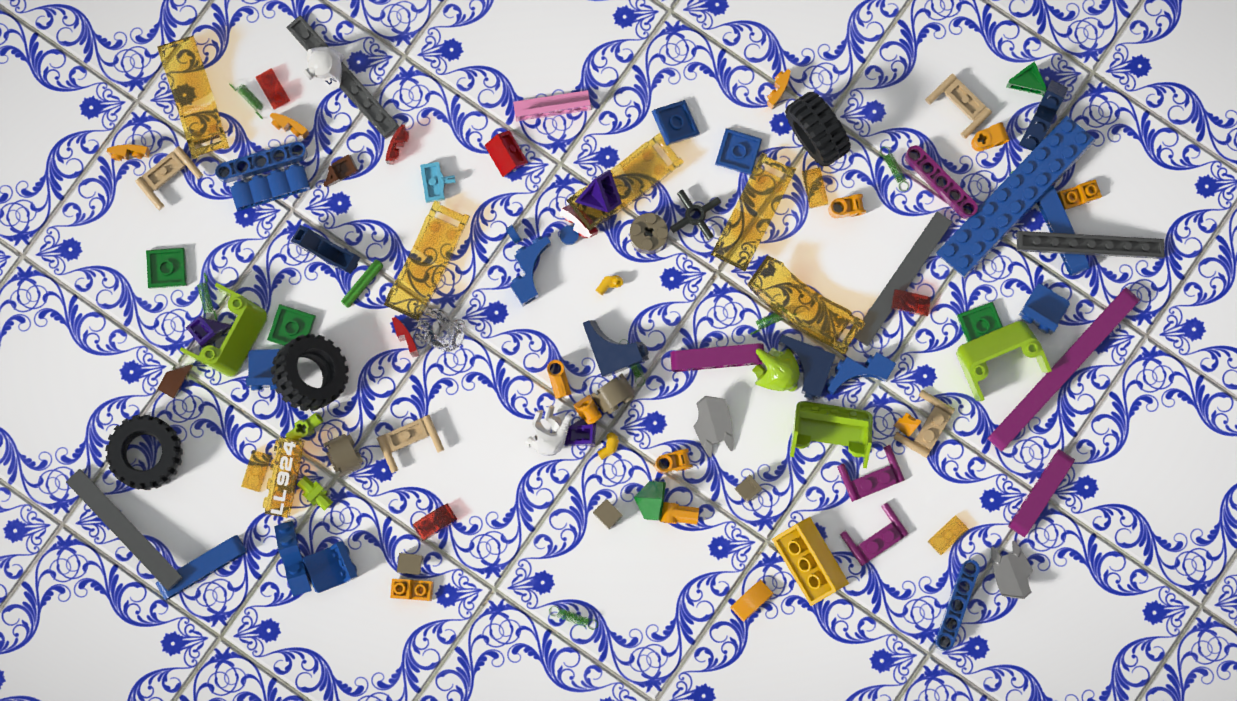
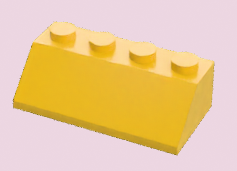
[772,517,849,606]

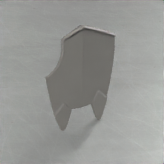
[693,396,733,457]
[991,541,1033,599]

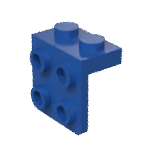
[1018,284,1070,335]
[246,349,280,391]
[303,540,357,593]

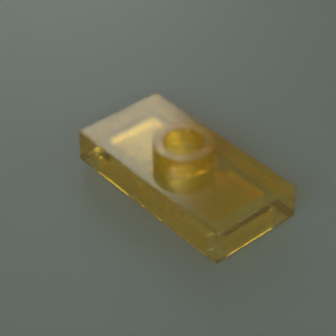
[801,168,828,209]
[241,450,272,493]
[927,515,969,556]

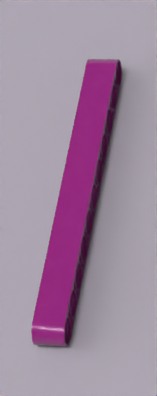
[987,287,1140,452]

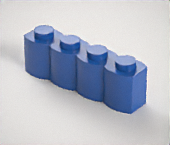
[230,164,311,211]

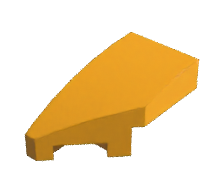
[893,413,922,437]

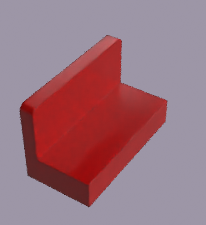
[485,130,528,177]

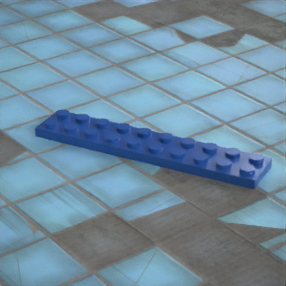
[936,115,1095,279]

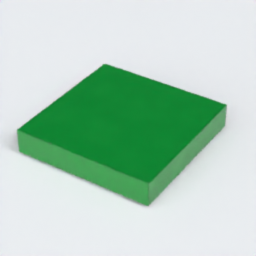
[146,248,187,289]
[957,302,1003,342]
[267,304,316,346]

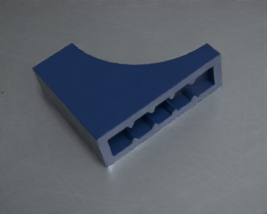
[583,320,649,377]
[778,334,836,401]

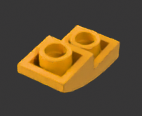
[767,69,791,109]
[270,113,309,139]
[106,144,150,161]
[1057,179,1102,210]
[390,579,433,601]
[731,579,774,622]

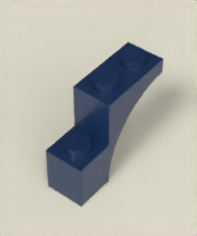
[1019,80,1068,151]
[291,225,361,274]

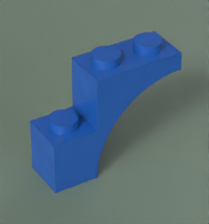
[510,236,551,307]
[826,352,896,395]
[274,521,312,596]

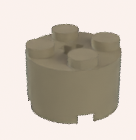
[630,213,668,254]
[591,373,635,415]
[323,434,363,478]

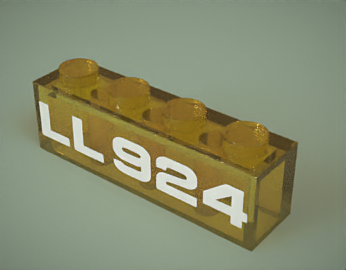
[263,436,305,518]

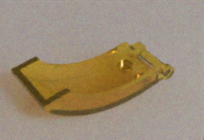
[157,35,230,159]
[566,132,684,231]
[711,152,797,271]
[384,200,470,321]
[747,255,865,354]

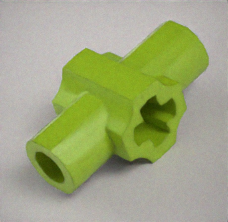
[286,412,324,444]
[297,476,333,511]

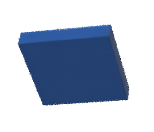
[652,100,700,146]
[715,128,762,176]

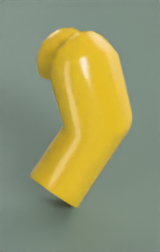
[595,275,623,296]
[597,432,619,460]

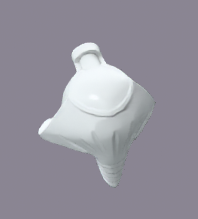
[303,47,345,88]
[525,405,571,456]

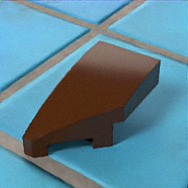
[323,154,359,187]
[158,364,194,398]

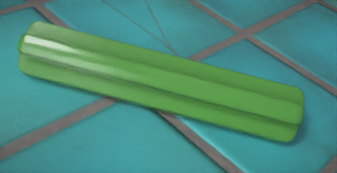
[341,259,383,308]

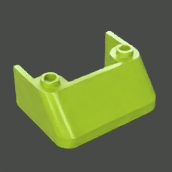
[180,282,268,377]
[956,321,1052,401]
[790,401,873,469]

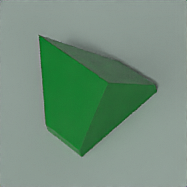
[1006,61,1046,96]
[634,481,666,521]

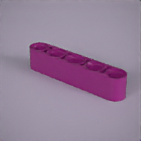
[905,145,978,220]
[670,343,764,372]
[1008,449,1075,538]

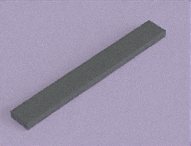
[286,15,399,139]
[852,211,952,347]
[1016,231,1165,259]
[66,469,183,591]

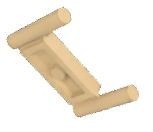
[925,73,992,139]
[135,146,203,211]
[893,390,955,458]
[377,415,445,473]

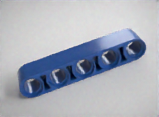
[215,141,308,183]
[1037,186,1089,276]
[155,535,247,601]
[935,559,980,651]

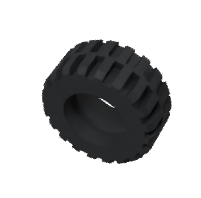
[785,92,851,166]
[271,334,349,411]
[105,415,183,490]

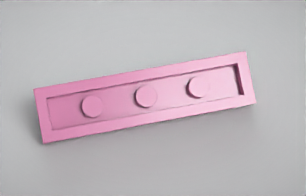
[513,90,591,122]

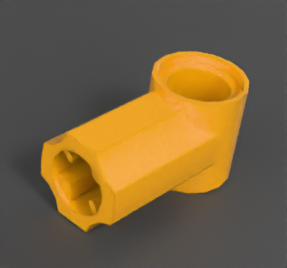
[547,360,572,399]
[660,502,699,525]

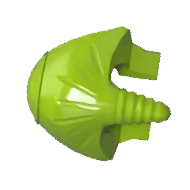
[752,347,800,392]

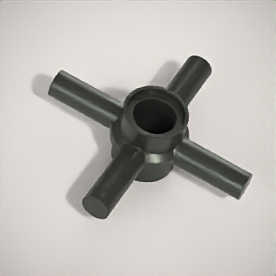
[670,189,721,241]

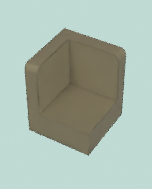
[734,474,762,503]
[593,499,623,530]
[397,553,423,575]

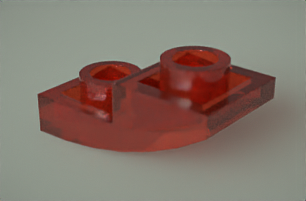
[255,68,290,110]
[385,125,409,165]
[891,289,931,317]
[412,503,457,541]

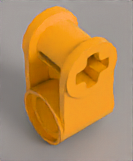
[971,122,1010,152]
[828,194,866,218]
[573,395,602,424]
[655,449,693,474]

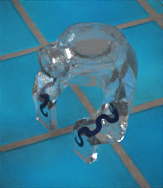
[415,307,465,352]

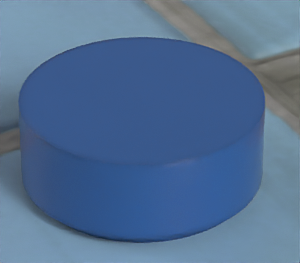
[506,224,522,244]
[560,225,579,245]

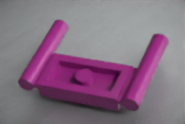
[837,445,905,502]
[839,502,909,566]

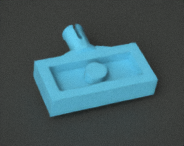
[420,162,456,203]

